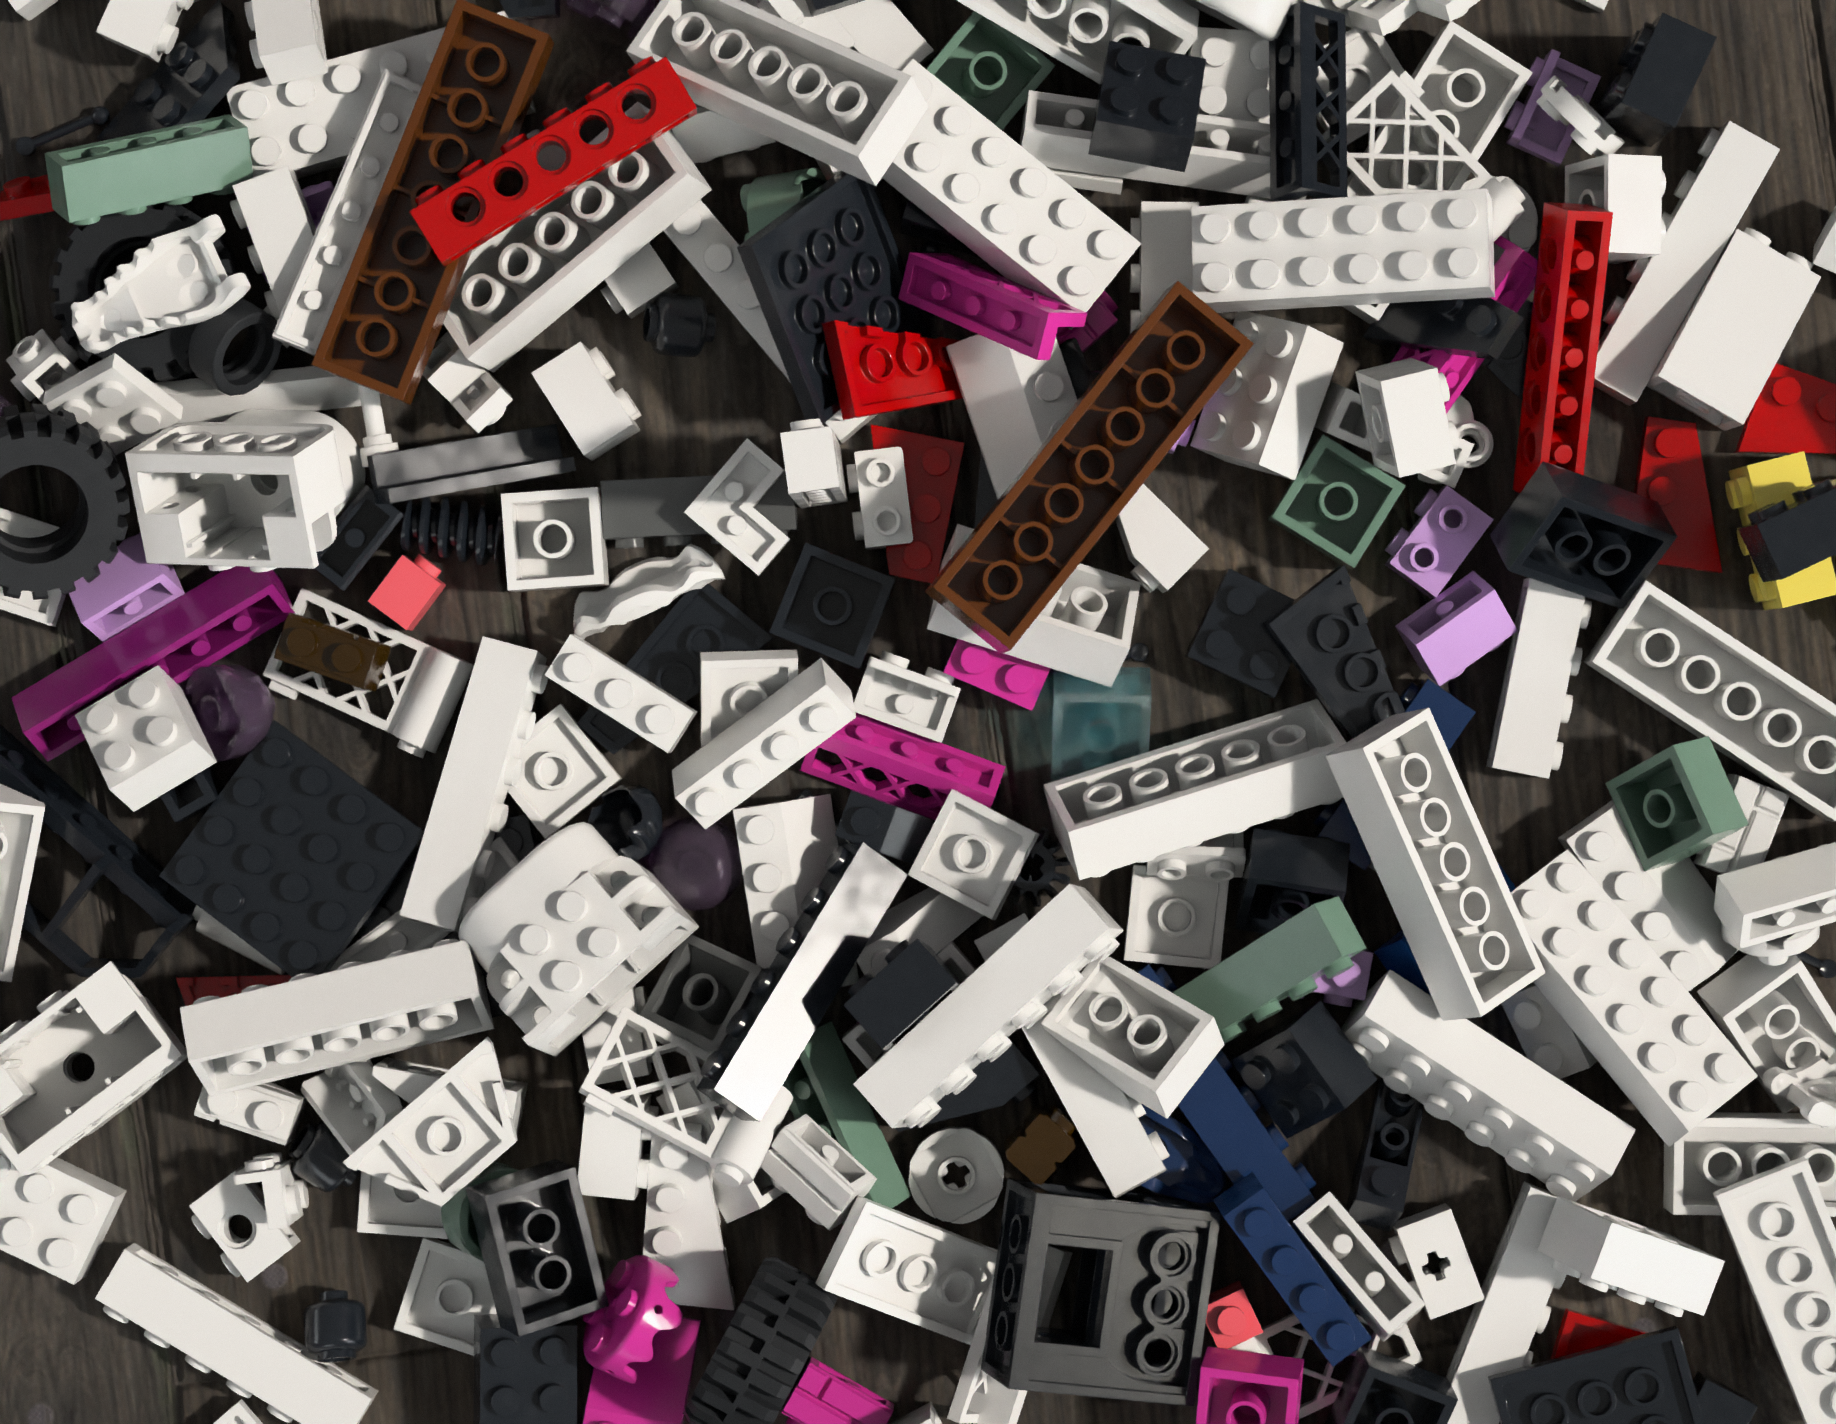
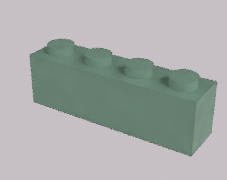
[45,114,254,225]
[1173,896,1367,1043]
[782,1021,911,1225]

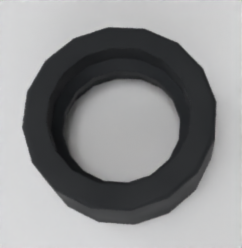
[188,298,282,396]

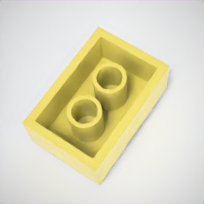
[1725,451,1836,610]

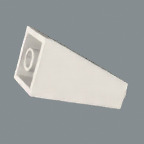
[1646,228,1821,431]

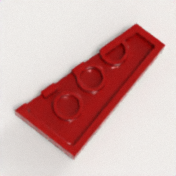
[822,320,963,420]

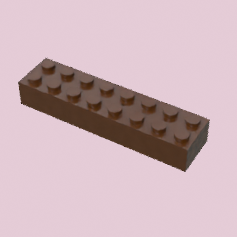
[311,0,554,405]
[925,281,1254,654]

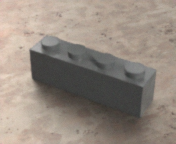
[600,472,798,549]

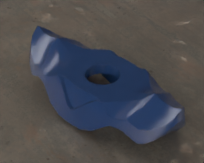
[1139,1104,1227,1203]

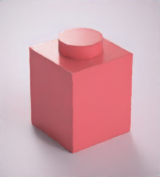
[368,554,446,631]
[1206,1280,1263,1349]

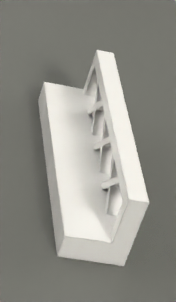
[947,1244,1072,1424]

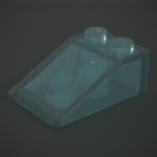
[1050,667,1152,819]

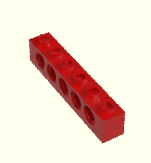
[410,56,697,267]
[1513,202,1613,493]

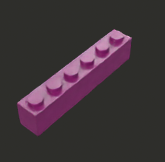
[12,566,295,762]

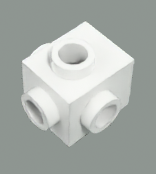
[6,329,81,413]

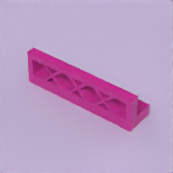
[1390,236,1538,414]
[898,252,1087,360]
[800,713,1006,820]

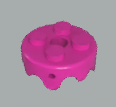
[583,1255,683,1383]

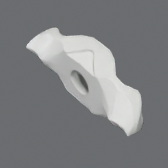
[573,544,725,640]

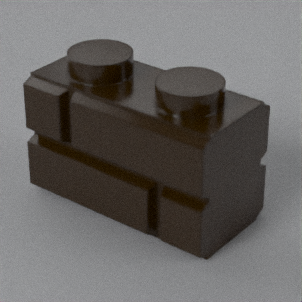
[274,612,391,692]
[1004,1104,1077,1185]

